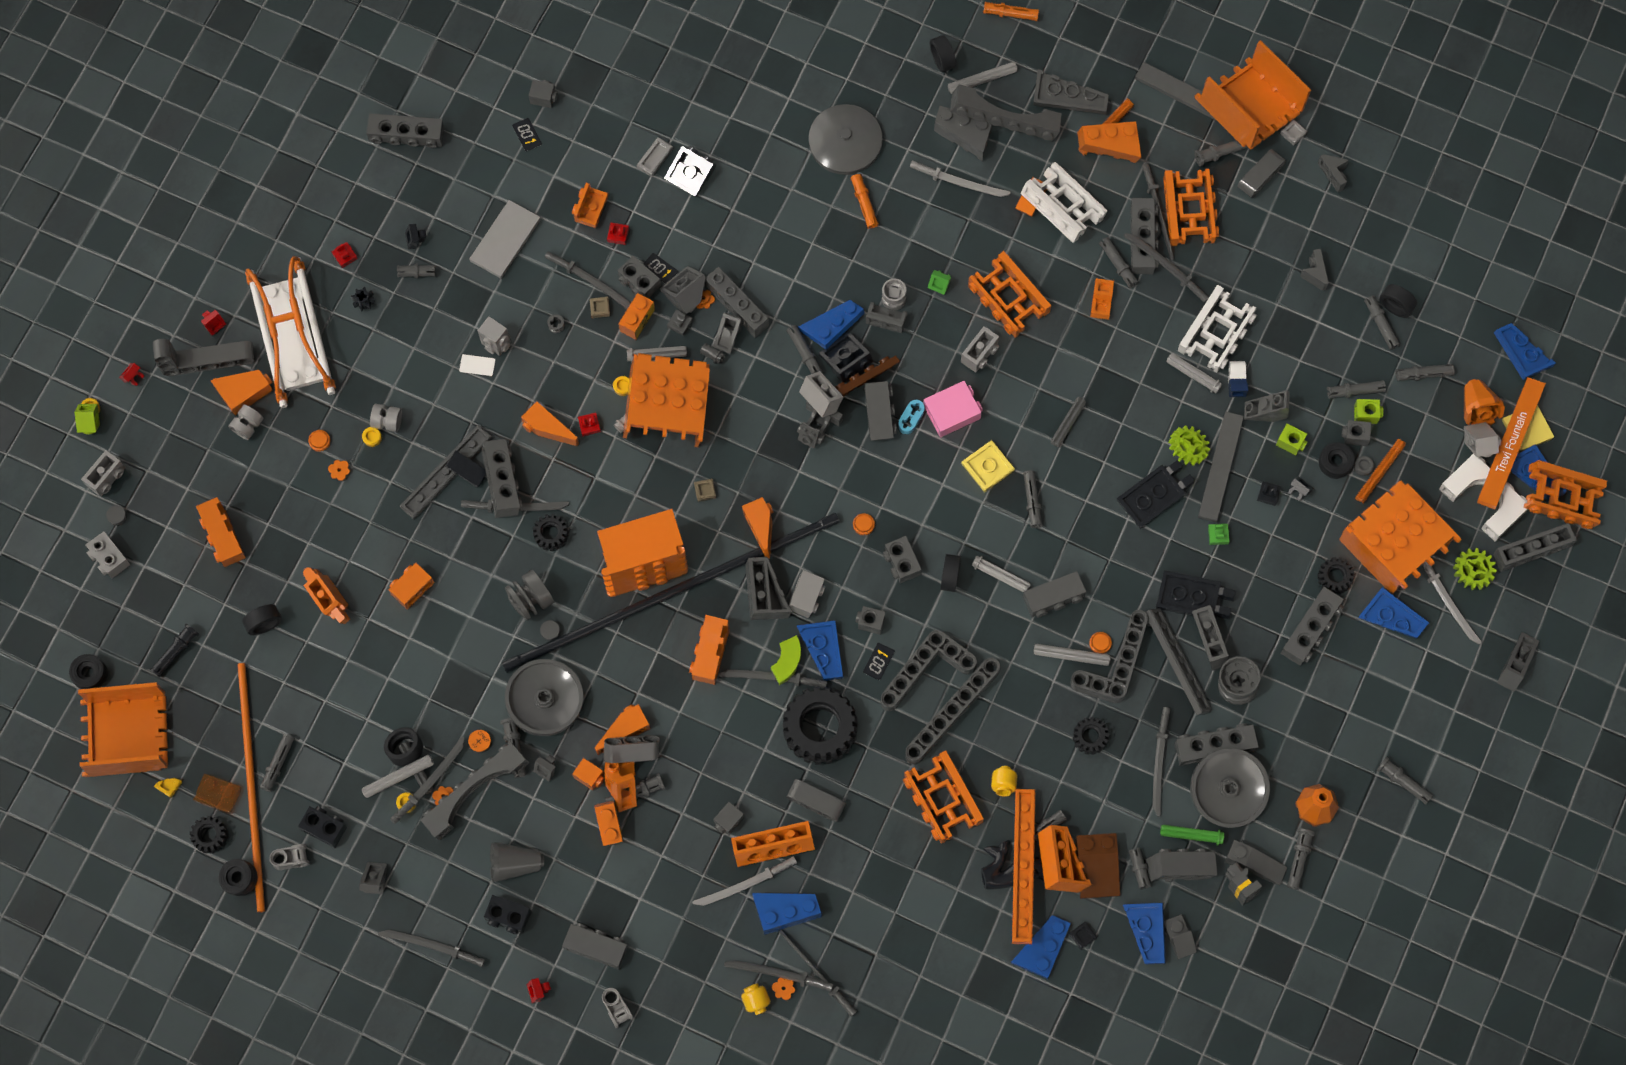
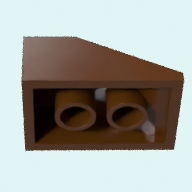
[1075,833,1120,899]

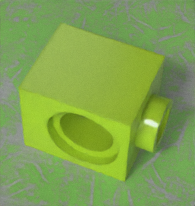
[1354,399,1383,424]
[74,404,100,434]
[1276,424,1308,455]

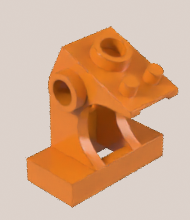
[604,762,637,812]

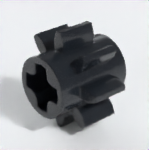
[351,287,375,312]

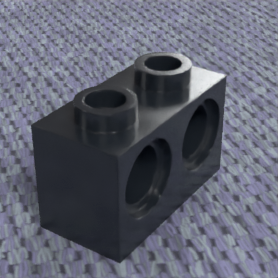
[298,806,347,848]
[484,895,531,935]

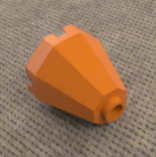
[1464,379,1505,426]
[1295,784,1339,827]

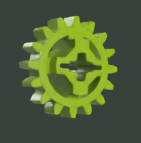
[1168,425,1210,466]
[1453,548,1497,590]

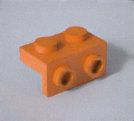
[572,182,609,228]

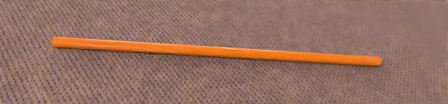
[237,663,265,912]

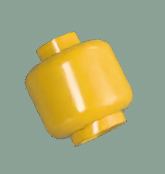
[991,766,1017,797]
[741,983,771,1015]

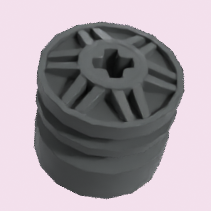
[504,569,554,621]
[1218,656,1260,705]

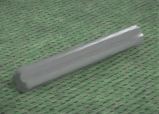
[948,62,1017,94]
[1034,644,1110,666]
[362,755,434,798]

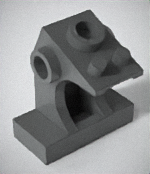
[797,401,843,448]

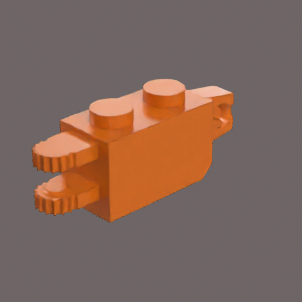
[303,567,350,624]

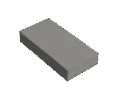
[637,137,673,177]

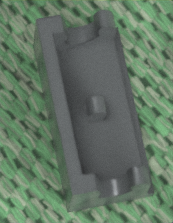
[866,302,907,333]

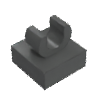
[667,310,693,336]
[533,755,556,782]

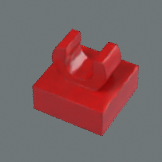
[607,223,629,245]
[331,242,358,268]
[201,310,226,336]
[119,363,144,386]
[578,413,601,437]
[526,978,551,1004]

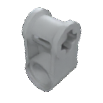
[270,844,310,870]
[602,988,634,1028]

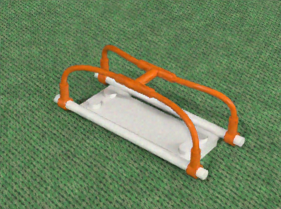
[245,256,336,408]

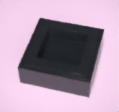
[1069,922,1097,950]

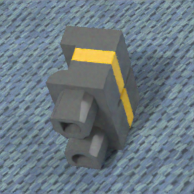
[1225,862,1262,906]

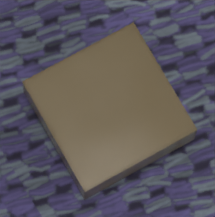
[590,297,610,318]
[694,479,716,502]

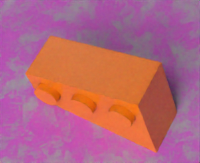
[1077,121,1141,163]
[196,497,246,567]
[689,615,730,685]
[1038,825,1092,893]

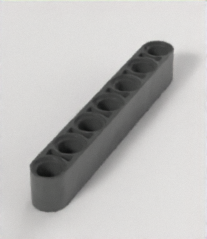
[905,658,1000,765]

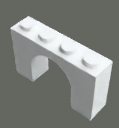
[1439,454,1528,542]

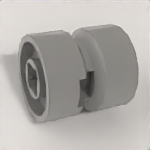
[882,278,906,310]
[370,403,402,432]
[228,405,264,440]

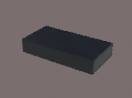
[445,450,486,487]

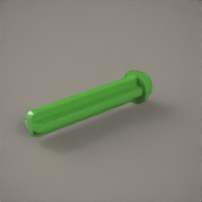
[1160,825,1224,846]

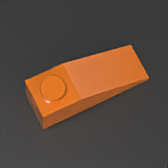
[521,402,579,446]
[742,497,773,559]
[595,704,650,755]

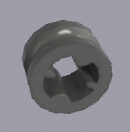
[547,314,565,333]

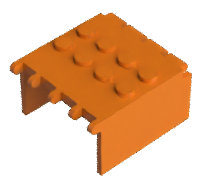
[1195,40,1311,149]
[623,353,710,448]
[1339,481,1461,595]
[597,509,688,597]
[78,682,168,777]

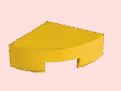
[154,778,182,798]

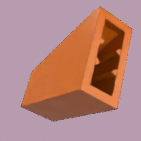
[211,370,273,416]

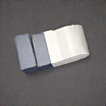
[1228,361,1248,397]

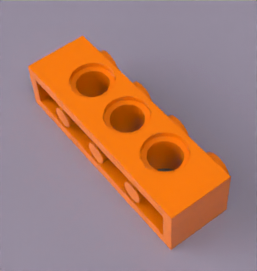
[731,821,815,867]

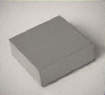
[1280,119,1307,146]

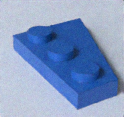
[798,300,864,350]
[1494,323,1556,380]
[1511,444,1567,502]
[1358,587,1429,639]
[797,621,843,681]
[1123,903,1166,965]
[1011,915,1071,979]

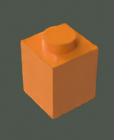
[572,758,605,790]

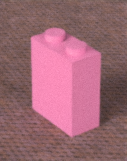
[923,381,983,438]

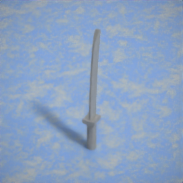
[910,160,1011,197]
[1422,562,1481,644]
[692,856,797,906]

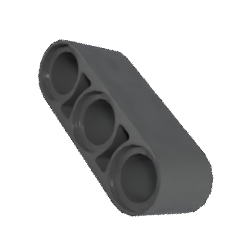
[1237,149,1286,198]
[603,735,660,763]
[786,779,846,822]

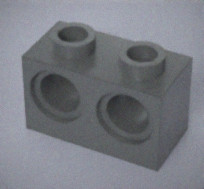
[618,256,661,298]
[883,536,922,584]

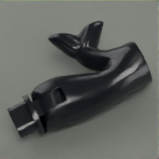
[981,840,1043,890]

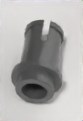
[700,343,725,364]

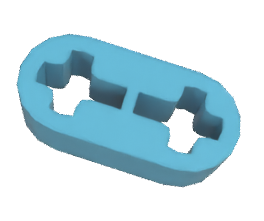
[898,400,924,434]

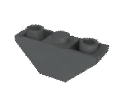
[1244,390,1290,422]

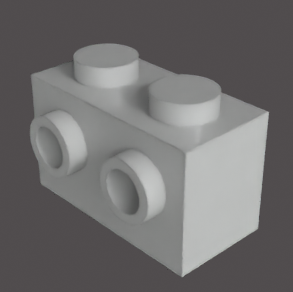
[477,316,511,356]
[961,326,999,373]
[799,371,843,418]
[1464,422,1501,457]
[81,450,125,497]
[86,531,130,579]
[788,570,825,618]

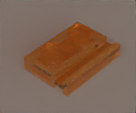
[193,774,241,814]

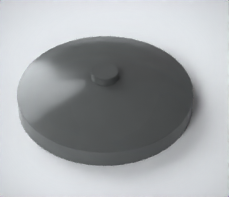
[809,104,882,175]
[505,659,583,736]
[1190,748,1270,828]

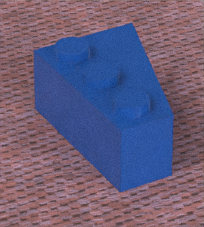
[752,893,821,935]

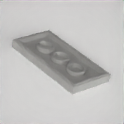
[469,200,541,279]

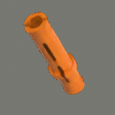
[983,2,1039,21]
[850,174,879,229]

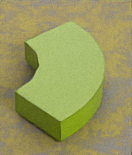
[771,635,801,686]

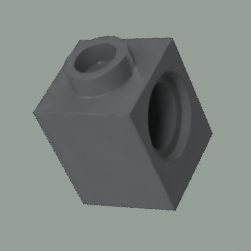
[1341,420,1371,447]
[855,606,886,635]
[713,802,744,835]

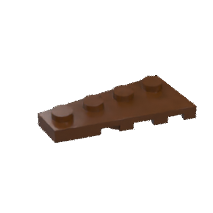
[835,355,900,397]

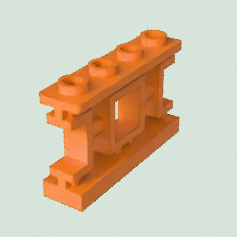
[1163,169,1219,246]
[968,251,1051,338]
[1523,460,1607,529]
[903,750,984,844]

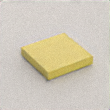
[1502,405,1554,453]
[961,440,1015,493]

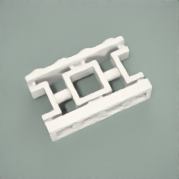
[1021,162,1107,243]
[1178,285,1257,373]

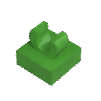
[927,270,951,295]
[1208,524,1229,545]

